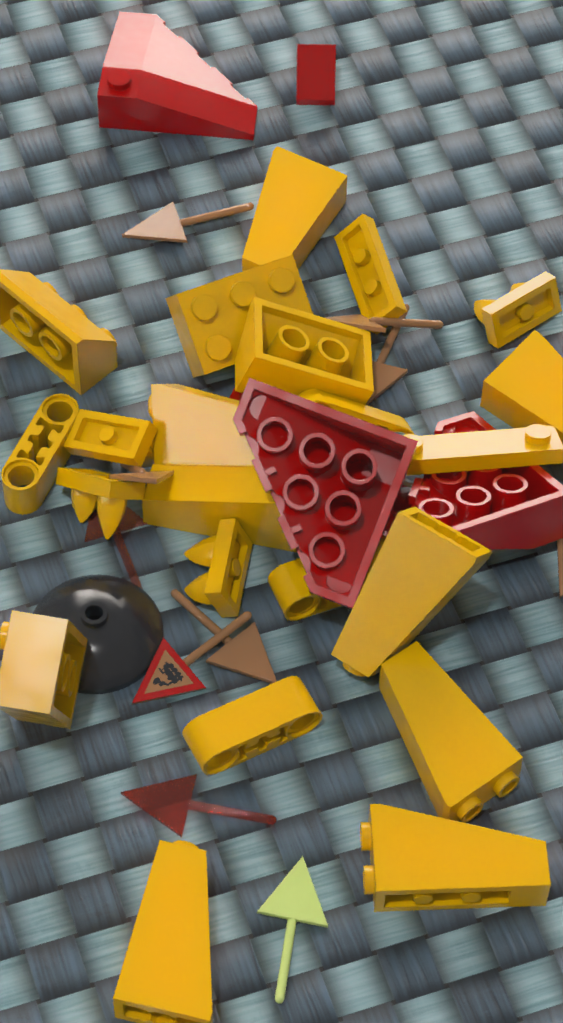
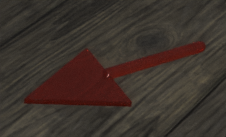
[85,506,147,589]
[121,774,277,838]

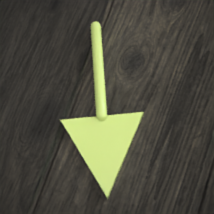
[257,856,328,1004]

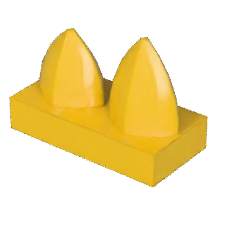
[474,271,562,349]
[63,409,158,468]
[56,467,146,539]
[184,518,253,618]

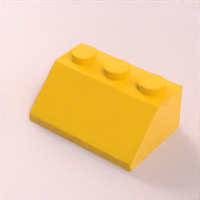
[0,269,118,395]
[235,297,374,405]

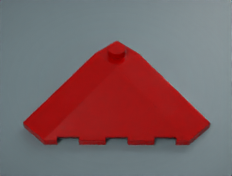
[97,11,258,140]
[233,378,418,609]
[408,411,563,549]

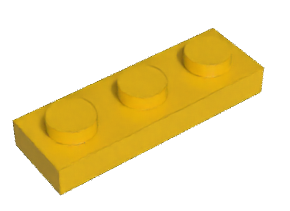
[334,214,407,335]

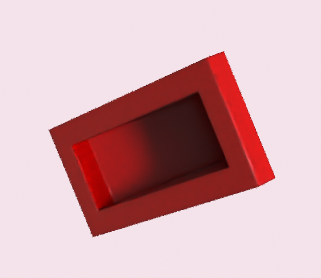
[296,44,336,106]

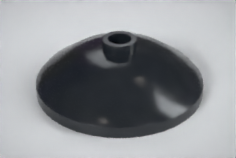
[33,574,163,694]

